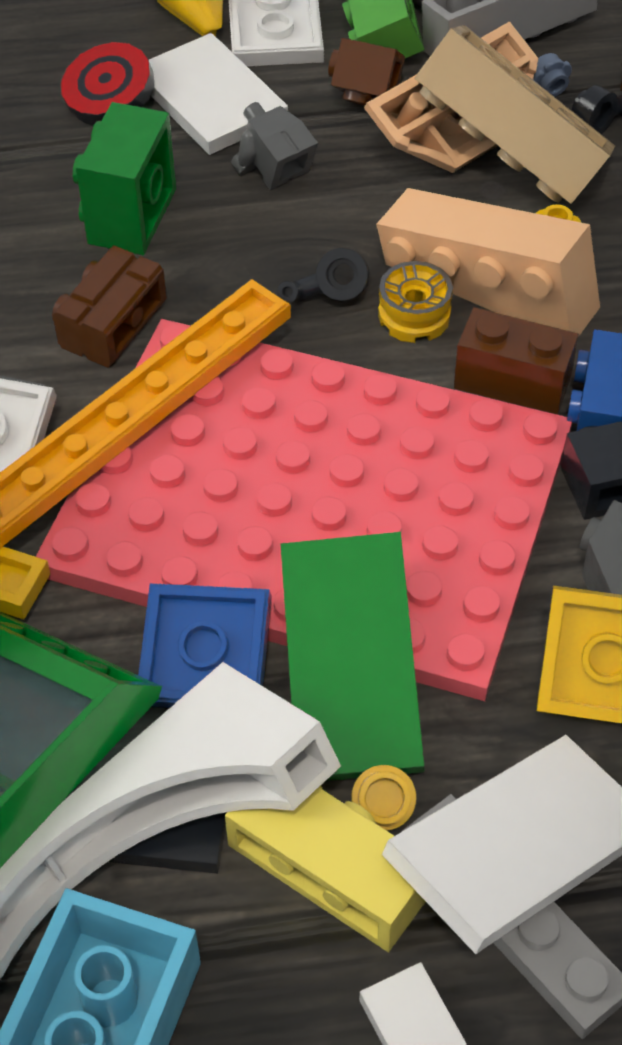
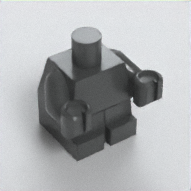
[231,102,318,190]

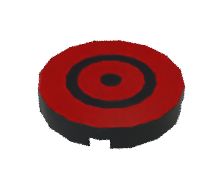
[61,42,154,124]

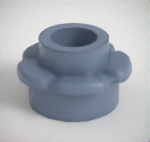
[533,53,572,97]

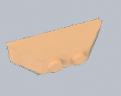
[364,21,538,173]

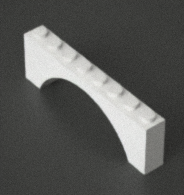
[0,662,341,980]

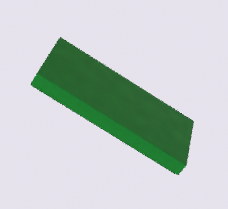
[280,532,425,781]

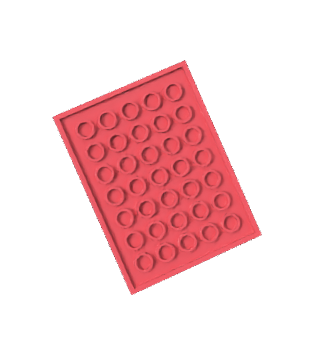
[36,319,572,701]

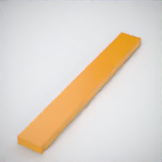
[0,279,291,548]

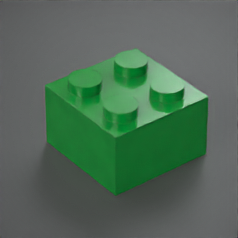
[73,102,176,255]

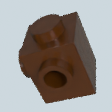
[328,38,405,105]

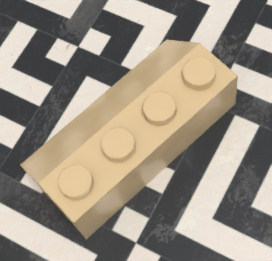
[414,25,615,204]

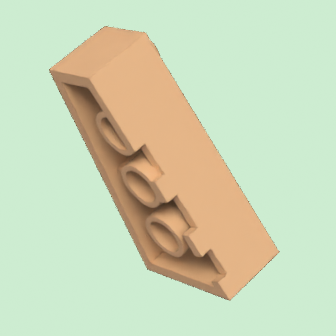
[376,188,600,337]

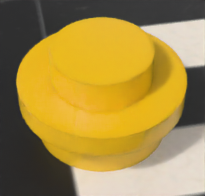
[351,765,416,830]

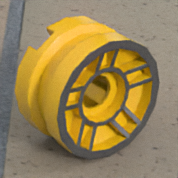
[378,261,453,343]

